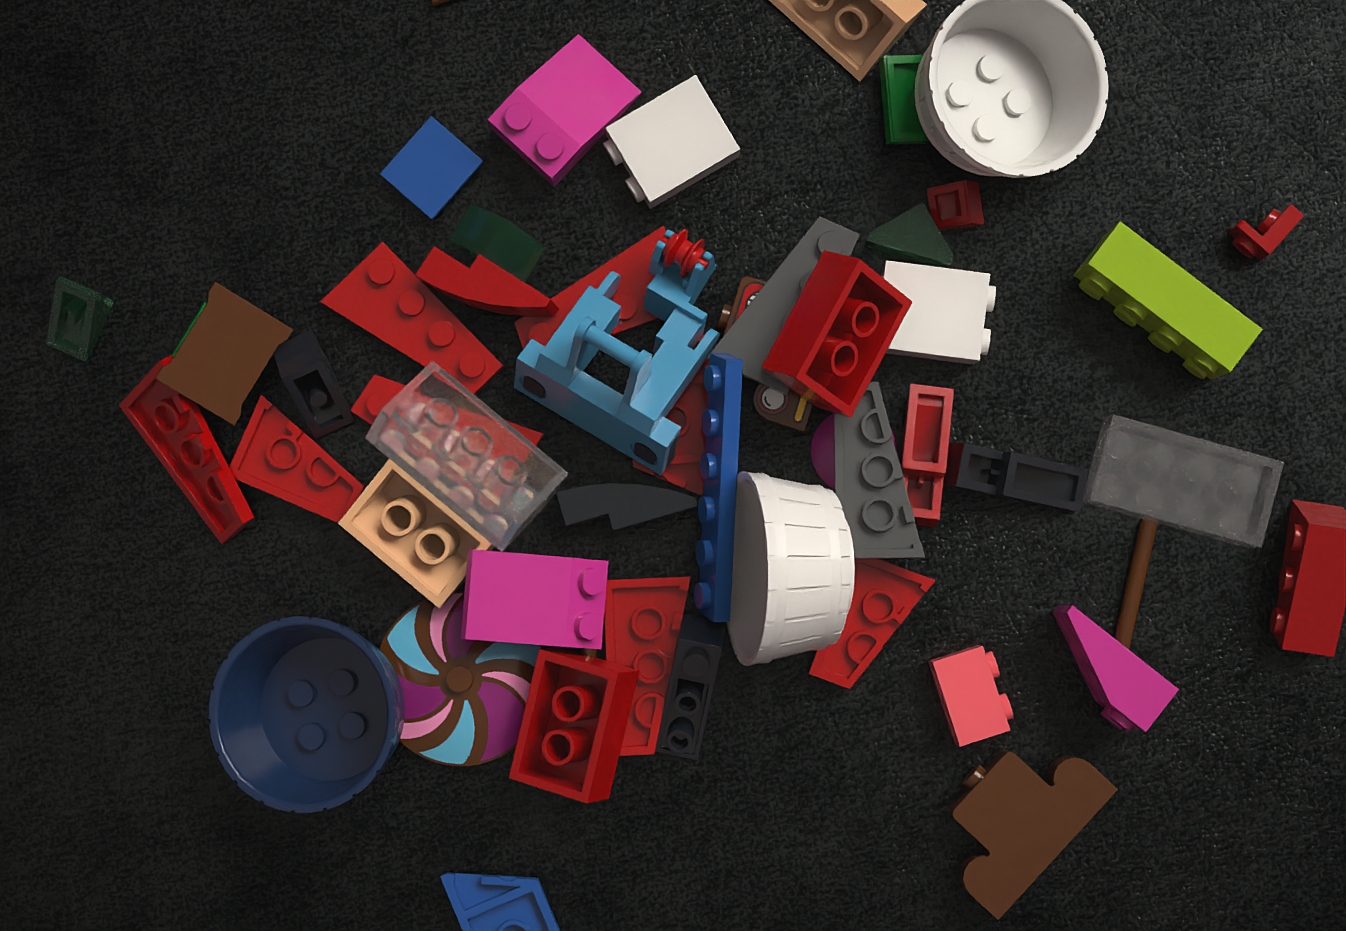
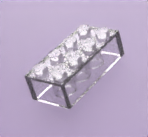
[365,361,569,552]
[1082,414,1284,549]

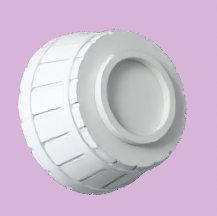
[915,0,1109,178]
[726,471,855,666]

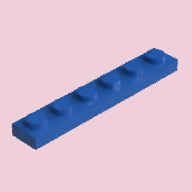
[694,353,743,622]

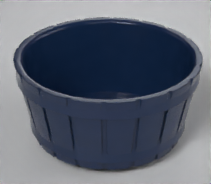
[209,616,405,813]

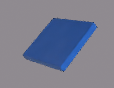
[380,116,484,220]

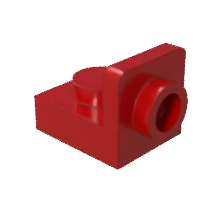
[1228,204,1304,261]

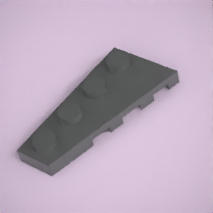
[706,216,860,396]
[834,382,925,559]

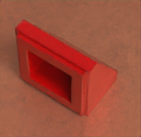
[927,180,984,231]

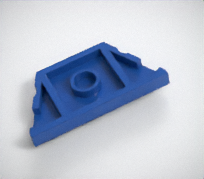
[440,872,560,931]

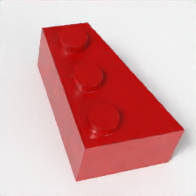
[1270,499,1346,657]

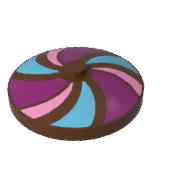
[379,591,545,766]

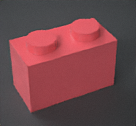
[928,645,1013,747]

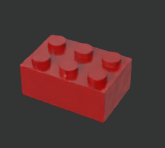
[762,250,912,418]
[509,647,639,804]

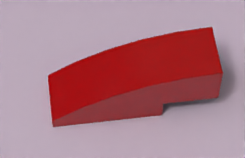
[415,246,559,317]
[899,384,954,528]

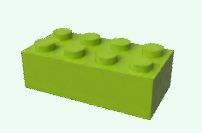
[1074,221,1263,380]

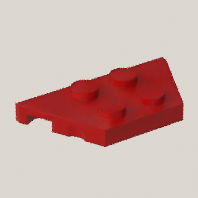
[627,334,709,497]

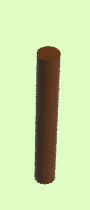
[1114,519,1158,650]

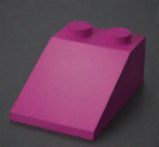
[488,34,642,187]
[461,549,608,649]
[1053,605,1179,732]

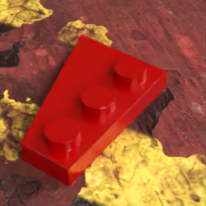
[229,395,366,523]
[808,559,936,689]

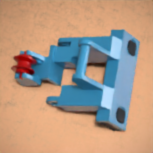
[514,229,720,475]

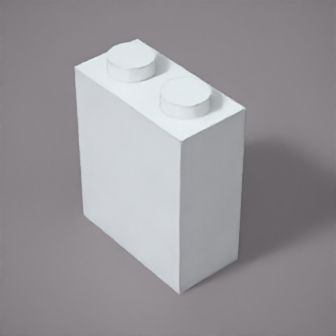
[603,75,740,209]
[881,260,996,365]

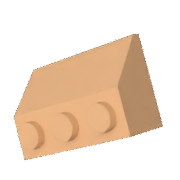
[769,0,927,81]
[338,450,504,608]

